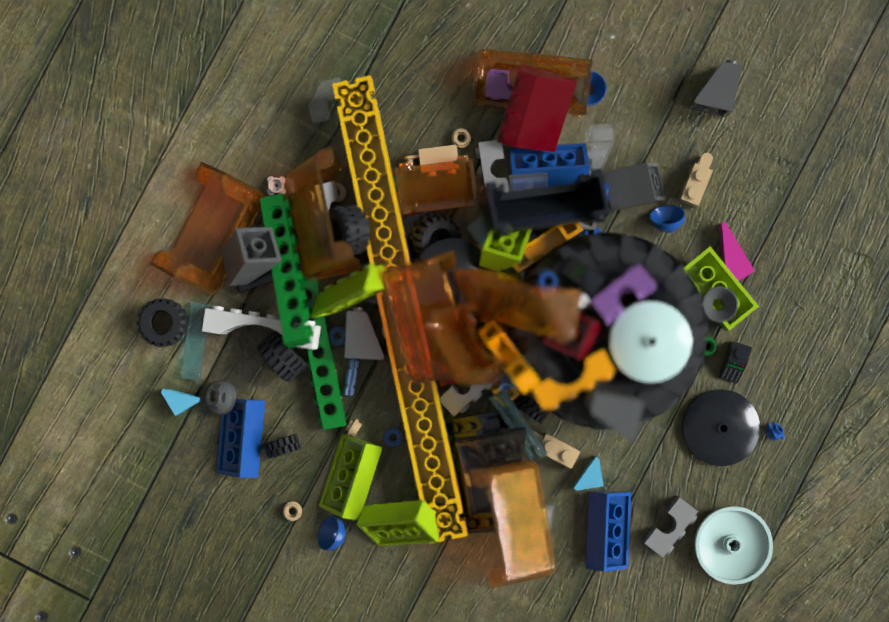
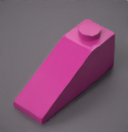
[719,222,755,281]

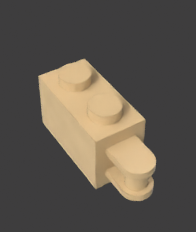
[404,145,459,177]
[677,153,713,208]
[527,431,580,469]

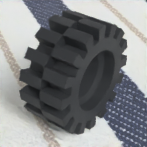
[513,392,549,424]
[264,433,301,459]

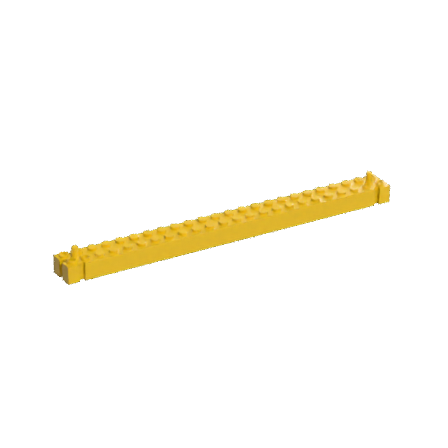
[332,75,468,544]

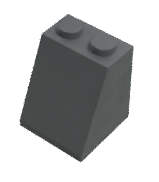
[688,60,742,117]
[603,162,666,211]
[221,227,281,286]
[345,308,385,360]
[585,388,643,442]

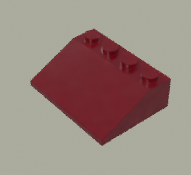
[497,63,577,152]

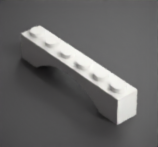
[202,305,321,349]

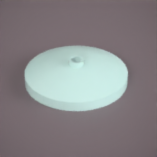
[610,301,691,382]
[694,506,773,584]

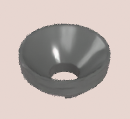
[702,287,738,322]
[205,380,236,415]

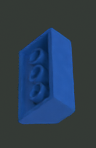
[509,143,590,189]
[216,398,265,478]
[586,491,631,572]

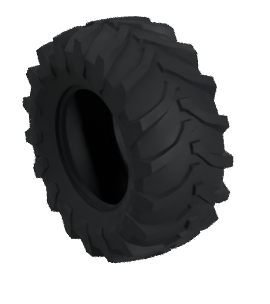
[508,232,708,430]

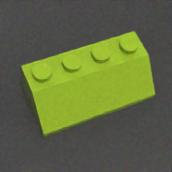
[479,229,532,271]
[684,247,759,331]
[311,264,391,319]
[319,433,383,521]
[357,500,439,546]

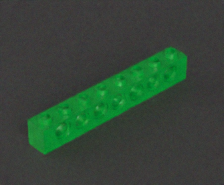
[260,193,313,348]
[291,274,347,430]

